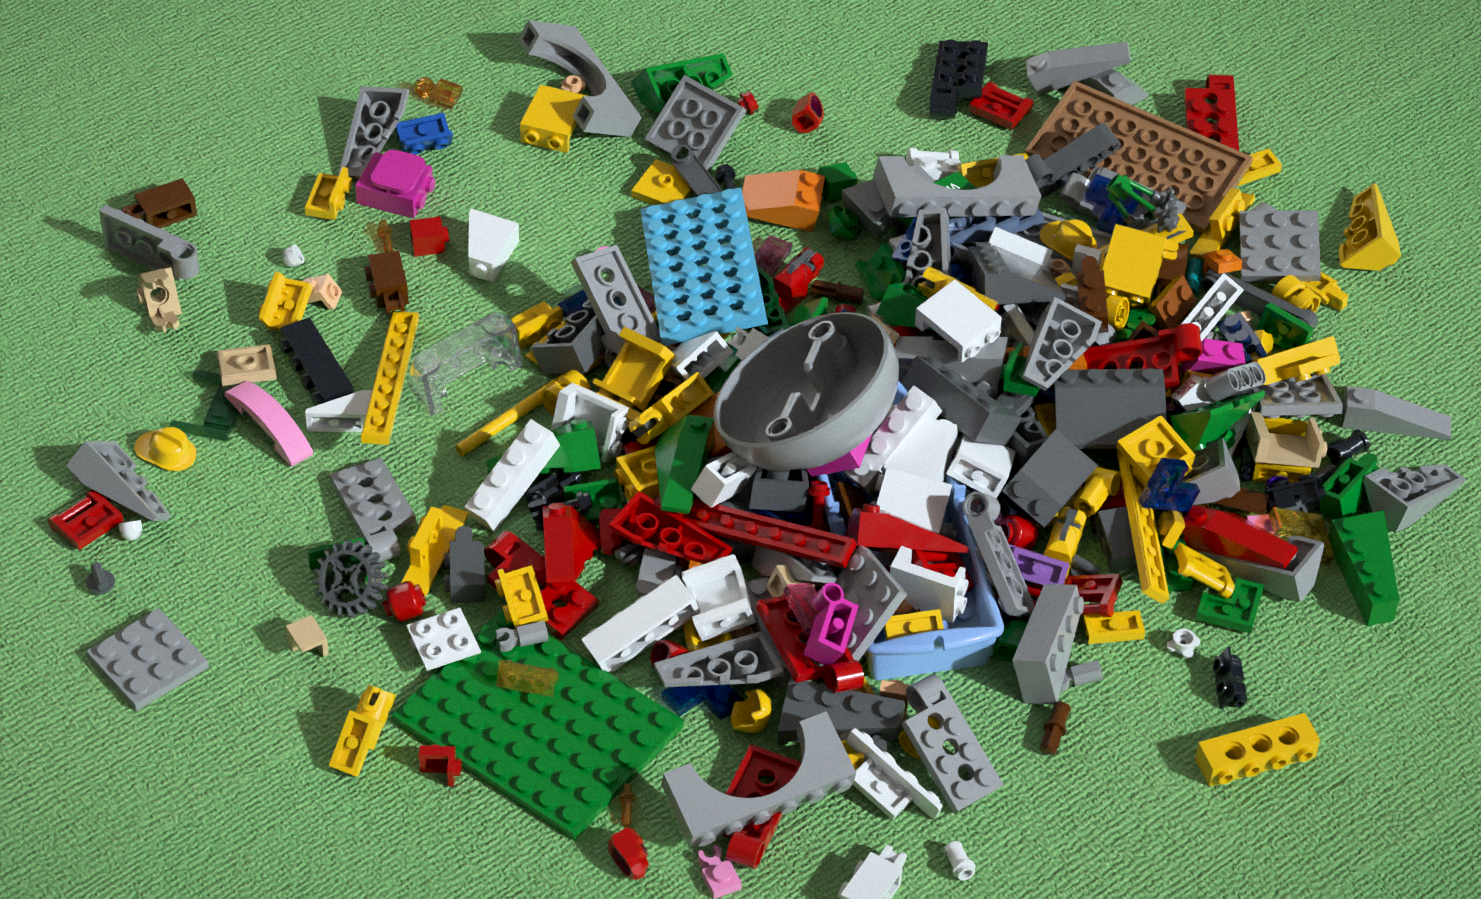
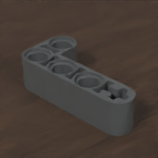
[1025,123,1121,199]

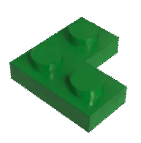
[1196,578,1264,634]

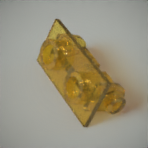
[497,659,559,697]

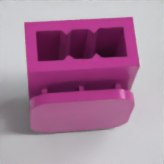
[355,150,436,219]

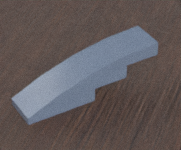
[949,208,1044,244]

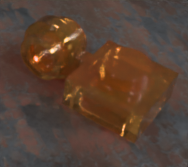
[414,77,463,109]

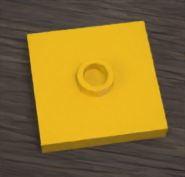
[631,159,693,205]

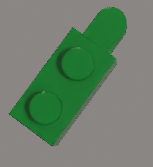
[1319,453,1379,520]

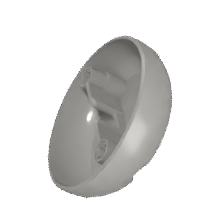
[714,312,899,472]

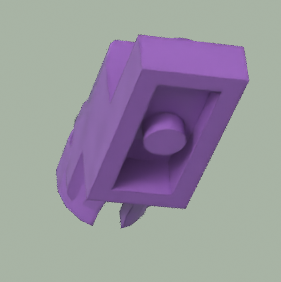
[984,544,1070,585]

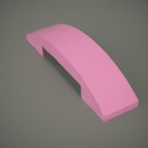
[224,381,313,467]

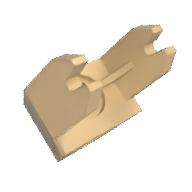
[136,267,182,333]

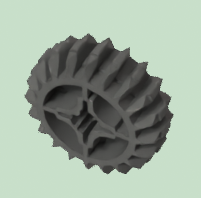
[312,540,389,617]

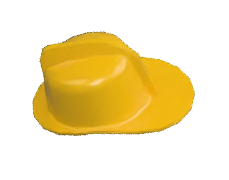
[1040,219,1097,261]
[134,427,196,471]

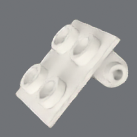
[406,608,481,671]

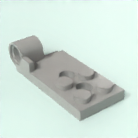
[1059,166,1186,228]
[570,245,661,369]

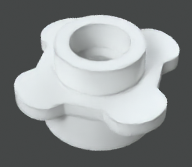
[1167,629,1200,658]

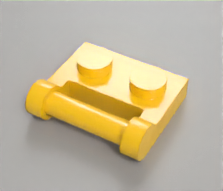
[1174,543,1235,599]

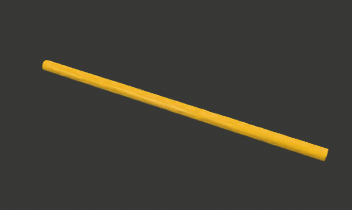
[455,280,710,457]

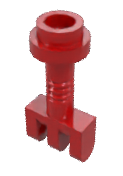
[805,481,830,532]

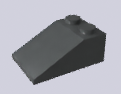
[1001,429,1098,528]

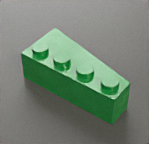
[1327,510,1399,626]

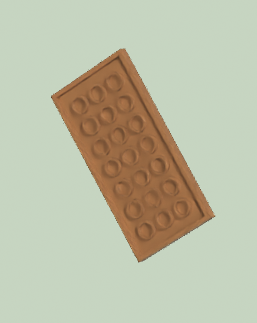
[1025,80,1253,234]

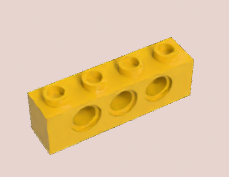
[1195,713,1320,787]

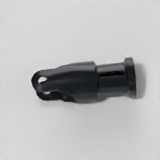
[1326,429,1370,468]

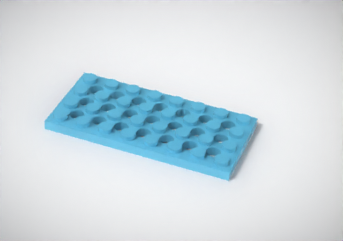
[640,187,768,346]

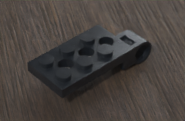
[930,39,988,119]

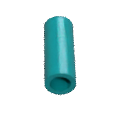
[1185,258,1203,297]

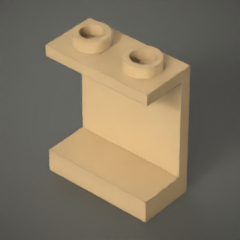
[1245,412,1327,468]

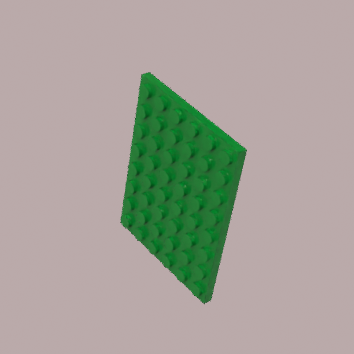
[391,608,684,841]

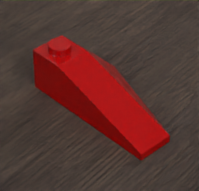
[608,491,733,564]
[543,503,600,583]
[845,504,969,553]
[1182,505,1298,569]

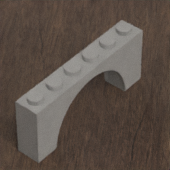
[518,20,642,137]
[873,155,1041,217]
[661,711,856,847]

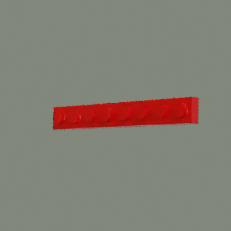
[655,494,857,569]

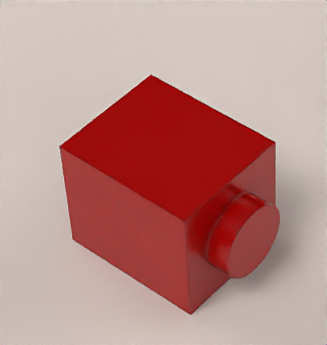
[409,216,449,257]

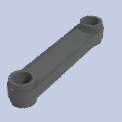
[671,145,725,229]
[1200,269,1318,329]

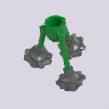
[1106,173,1180,233]

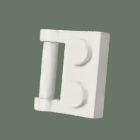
[906,148,961,180]

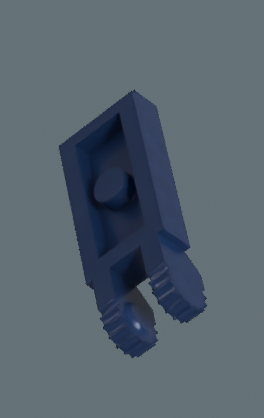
[1216,311,1267,364]

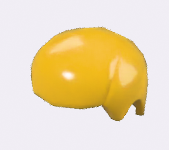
[731,689,772,734]

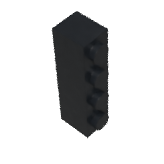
[278,317,354,406]

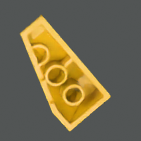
[1338,183,1401,271]

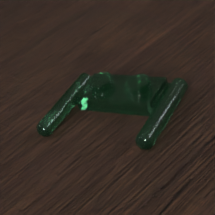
[170,369,239,441]

